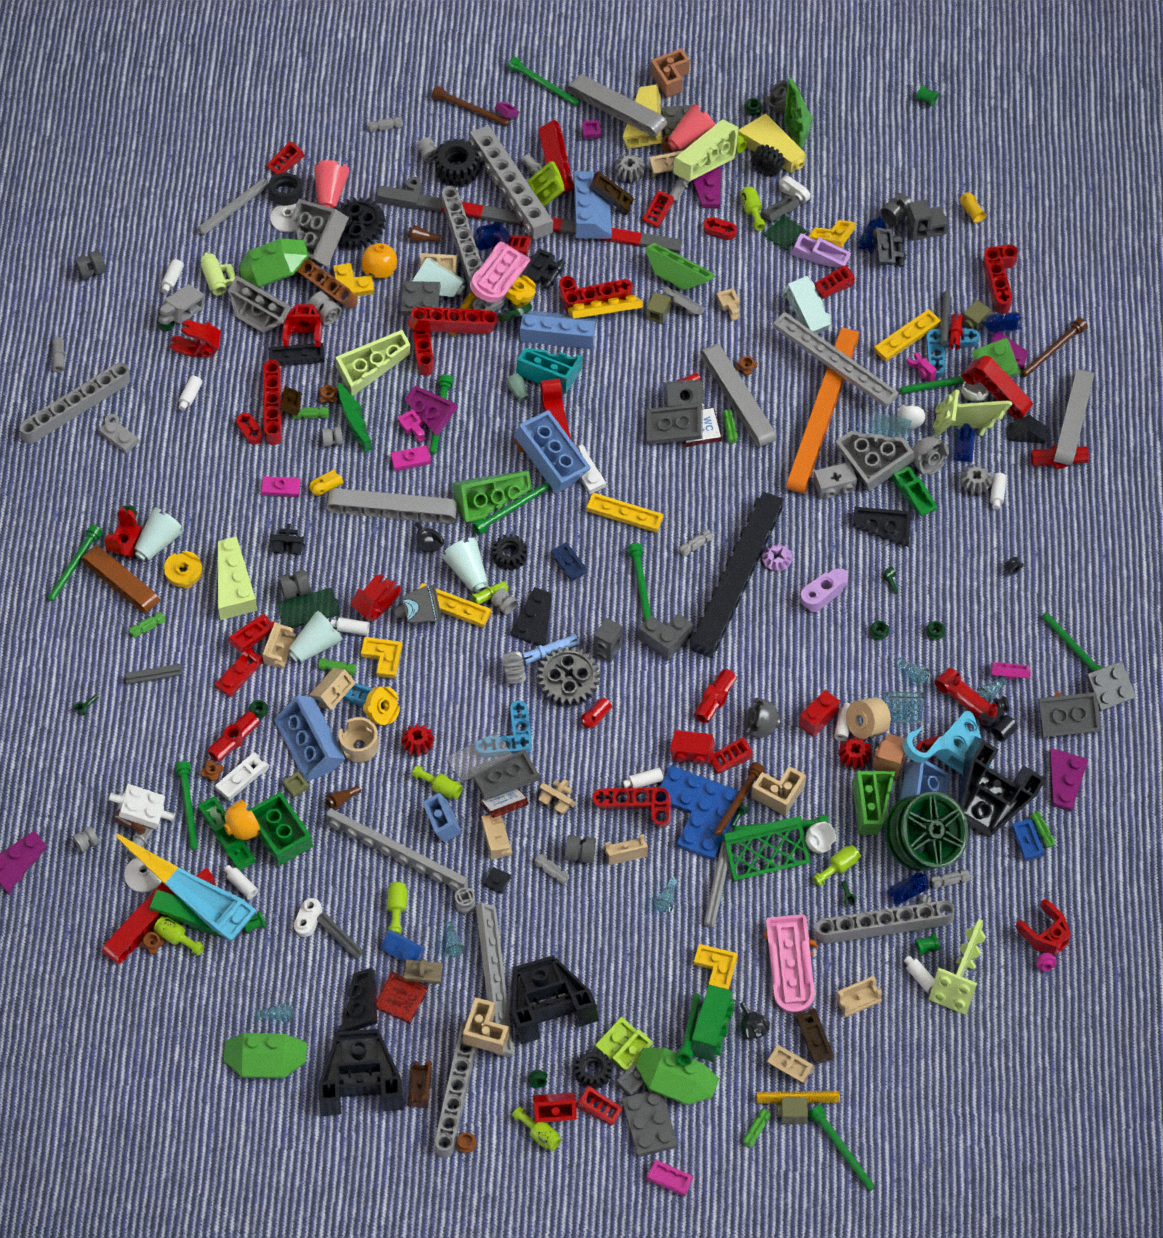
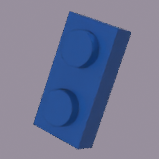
[1011,819,1044,861]
[380,930,425,962]

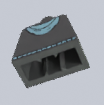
[395,584,443,623]

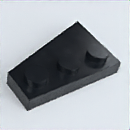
[853,506,911,547]
[510,587,552,646]
[338,968,378,1032]

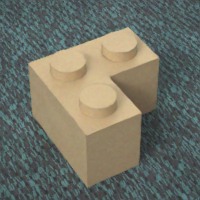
[751,766,806,816]
[463,997,509,1055]

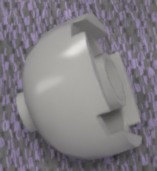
[912,437,949,475]

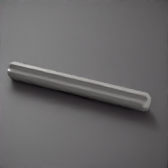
[198,178,269,235]
[704,840,733,927]

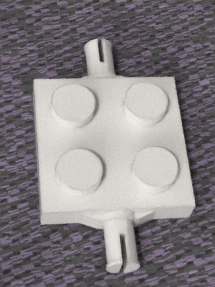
[108,784,175,829]

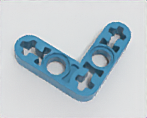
[926,329,980,378]
[475,701,532,759]

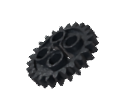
[334,197,386,250]

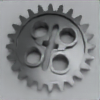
[537,646,600,707]

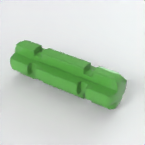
[292,407,329,419]
[722,409,738,444]
[129,612,166,638]
[318,658,356,676]
[1030,811,1055,848]
[743,1109,771,1147]

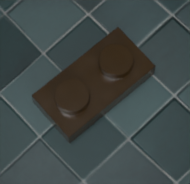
[280,386,302,416]

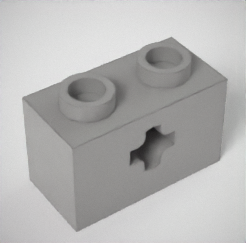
[813,462,857,499]

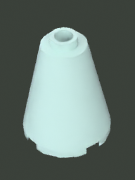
[134,507,184,561]
[442,538,487,593]
[289,611,343,662]

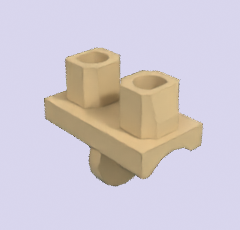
[538,779,576,815]

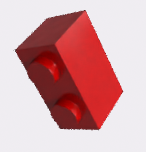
[799,690,840,737]
[670,730,715,765]
[533,1092,577,1123]

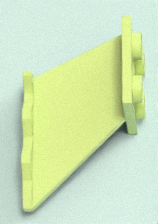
[933,389,1012,438]
[928,919,986,1015]

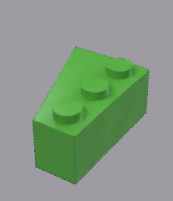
[852,771,895,835]

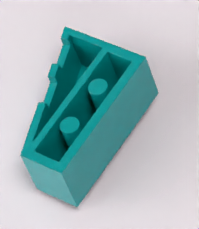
[516,348,583,394]

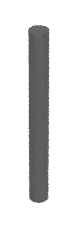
[940,291,951,346]

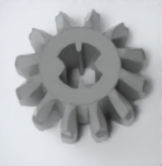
[615,153,645,183]
[960,464,992,496]
[503,651,526,684]

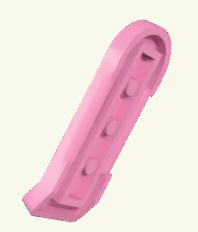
[470,242,531,302]
[766,915,815,1014]

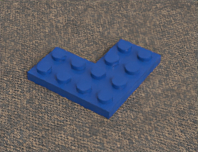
[656,765,739,861]

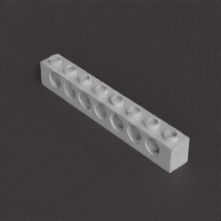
[468,125,553,240]

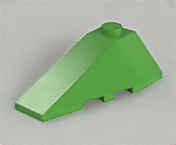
[784,78,813,148]
[452,470,532,522]

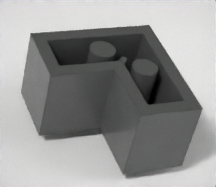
[906,199,948,241]
[638,613,693,660]

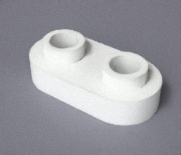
[779,176,811,204]
[294,898,322,937]

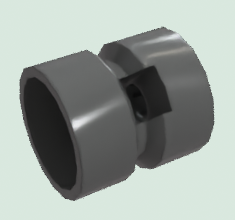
[880,193,912,226]
[74,250,107,280]
[279,570,311,600]
[565,835,596,864]

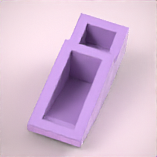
[791,233,851,268]

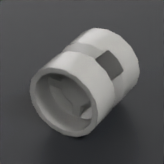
[308,291,342,325]

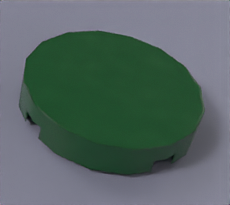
[497,301,532,322]

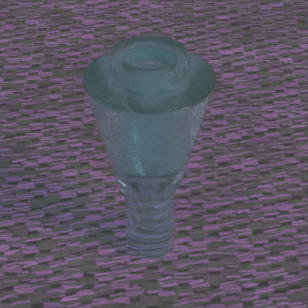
[896,658,929,685]
[977,677,1008,703]
[654,878,678,912]
[445,921,465,957]
[255,1002,294,1022]

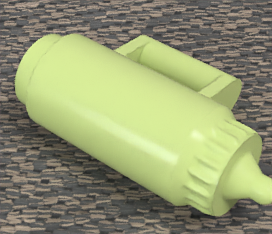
[201,252,236,296]

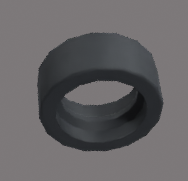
[268,173,303,206]

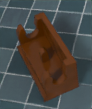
[408,1061,432,1108]

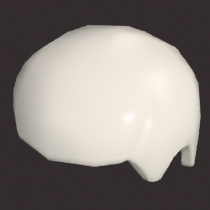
[961,381,989,402]
[897,405,925,429]
[805,821,836,854]

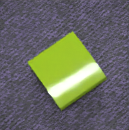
[527,161,565,207]
[594,1016,654,1072]

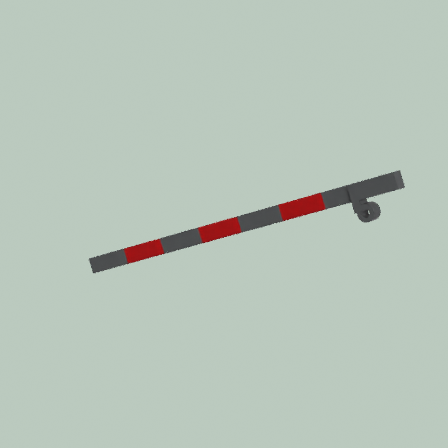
[377,177,682,254]

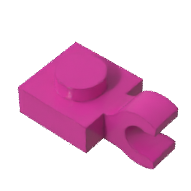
[907,353,937,382]
[397,409,426,443]

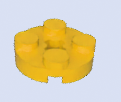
[505,275,536,305]
[164,551,203,589]
[363,687,400,725]

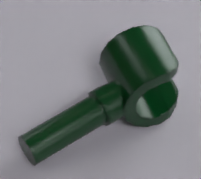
[883,567,898,594]
[74,694,99,716]
[730,801,750,827]
[841,881,857,907]

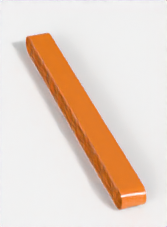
[786,327,860,494]

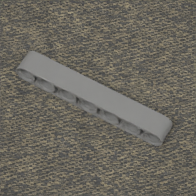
[568,74,667,137]
[442,186,482,291]
[700,343,777,447]
[20,363,130,444]
[1054,369,1095,466]
[326,488,458,524]
[816,900,954,944]
[435,1019,477,1158]

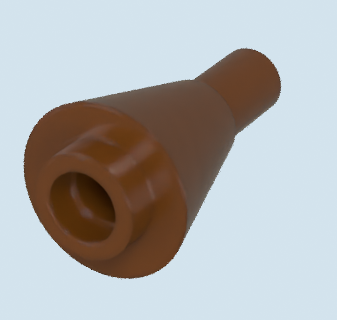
[407,225,441,243]
[326,785,361,811]
[115,809,146,835]

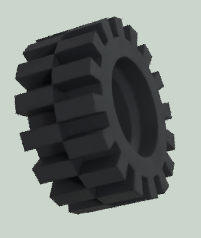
[750,144,785,177]
[493,534,527,571]
[574,1049,612,1090]

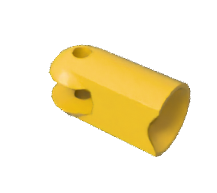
[960,192,987,223]
[309,469,344,496]

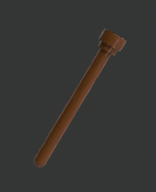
[432,85,510,126]
[1022,317,1088,377]
[714,762,765,836]

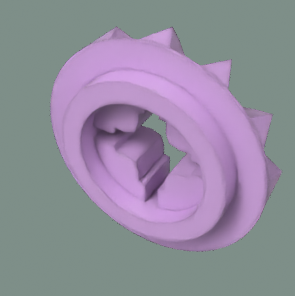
[762,543,792,571]

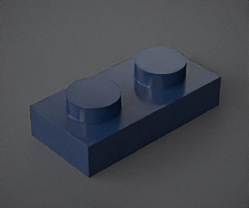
[551,542,587,582]

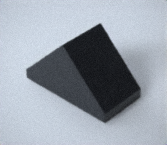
[1008,415,1046,444]

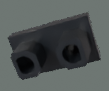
[270,524,306,555]

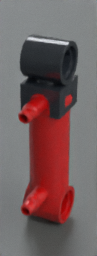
[934,668,1018,742]

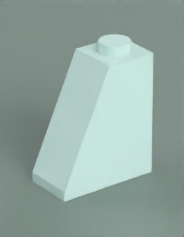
[413,258,466,297]

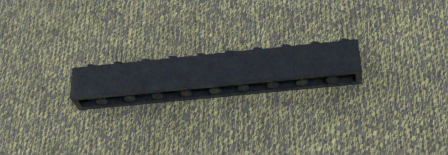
[690,491,784,659]

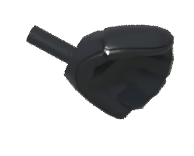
[415,522,444,552]
[740,1001,770,1040]

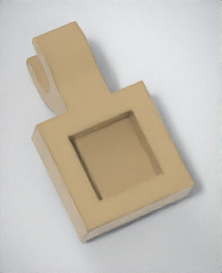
[716,288,740,321]

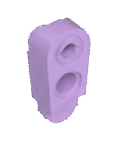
[800,568,848,612]

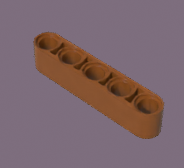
[296,258,358,309]
[81,545,160,614]

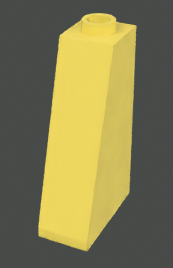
[623,85,662,149]
[738,113,806,173]

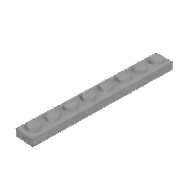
[773,312,899,408]
[326,808,468,891]
[476,902,514,1057]

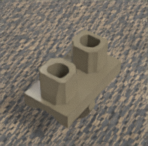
[404,959,443,984]

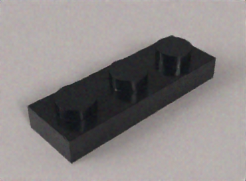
[268,343,325,366]

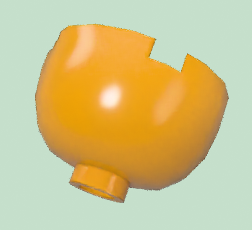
[361,243,397,278]
[223,799,261,840]

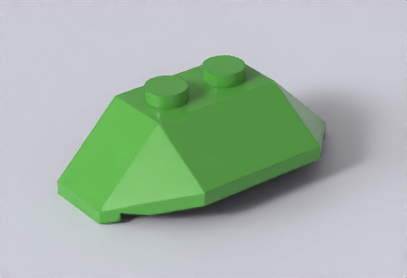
[239,238,309,288]
[645,243,715,290]
[224,1033,307,1079]
[636,1047,720,1105]

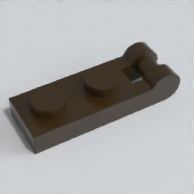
[590,171,634,215]
[795,1008,834,1065]

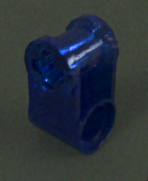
[475,222,510,250]

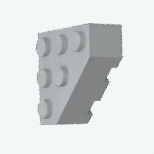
[292,199,349,267]
[836,431,915,491]

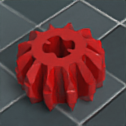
[401,723,435,757]
[838,736,872,770]

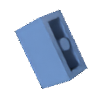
[422,793,462,842]

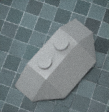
[228,275,291,333]

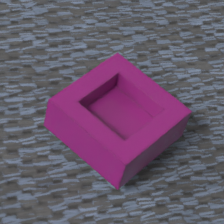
[494,102,520,119]
[582,120,601,139]

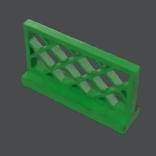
[721,816,811,881]

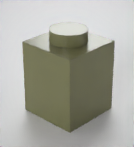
[646,292,671,324]
[962,300,991,331]
[777,1097,808,1124]

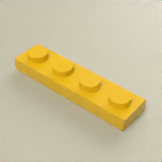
[568,295,643,319]
[874,309,941,362]
[586,493,664,533]
[419,583,492,628]

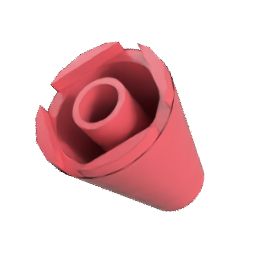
[668,104,715,151]
[314,160,349,209]

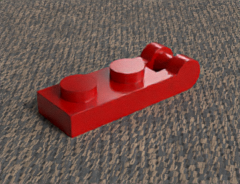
[228,614,275,653]
[215,647,264,698]

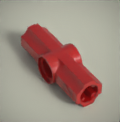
[1031,444,1089,469]
[694,669,737,723]
[207,711,260,763]

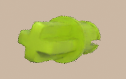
[471,581,509,604]

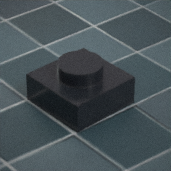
[484,867,511,894]

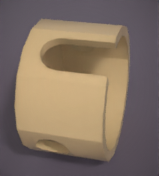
[846,697,891,739]
[339,717,379,762]

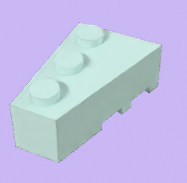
[781,276,831,334]

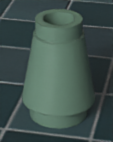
[506,374,529,402]

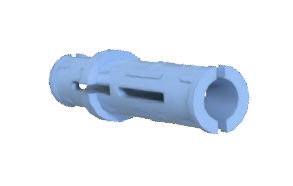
[522,634,579,665]

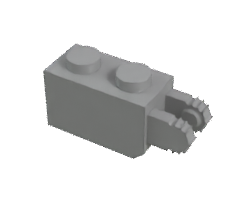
[158,284,205,325]

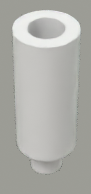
[161,259,184,294]
[178,376,203,411]
[990,473,1007,510]
[331,617,370,636]
[834,703,850,741]
[623,768,663,788]
[224,865,258,900]
[904,956,935,993]

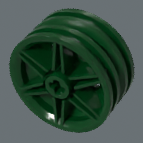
[884,792,969,871]

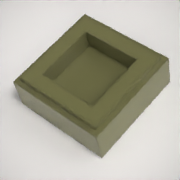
[282,771,310,799]

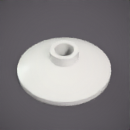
[270,204,297,233]
[124,858,162,893]

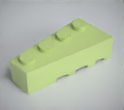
[673,119,739,182]
[336,330,410,396]
[218,536,257,620]

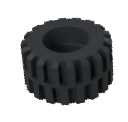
[434,139,479,187]

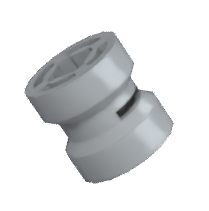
[416,137,437,162]
[322,426,343,447]
[491,588,518,615]
[72,826,100,853]
[455,887,475,914]

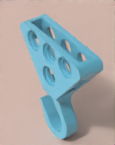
[902,711,992,775]

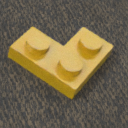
[808,220,856,248]
[334,263,375,298]
[361,637,403,679]
[694,944,738,990]

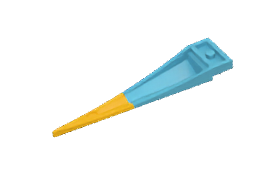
[116,834,257,942]

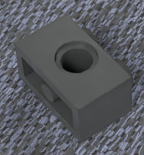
[663,379,704,407]
[594,618,623,663]

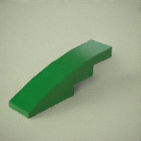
[337,382,372,453]
[890,466,938,517]
[198,796,256,871]
[150,890,224,938]

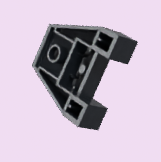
[959,736,1046,837]
[512,955,599,1044]
[318,1029,404,1116]

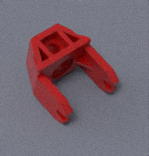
[282,304,323,347]
[169,320,221,358]
[104,507,142,558]
[350,574,402,622]
[1015,898,1071,957]

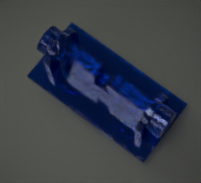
[858,215,886,254]
[982,312,1022,333]
[954,423,975,462]
[887,873,929,906]

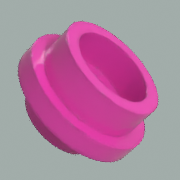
[1036,953,1057,971]

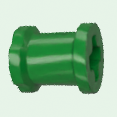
[916,85,939,107]
[244,911,266,934]
[915,934,940,956]

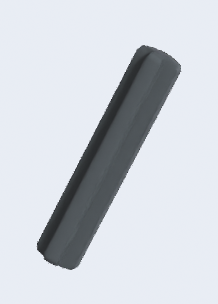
[125,664,183,684]
[317,912,363,959]

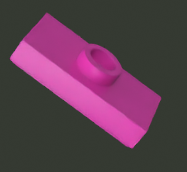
[391,445,431,471]
[261,476,301,497]
[990,662,1031,679]
[647,1159,694,1197]

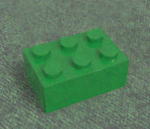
[248,792,313,866]
[691,985,735,1062]

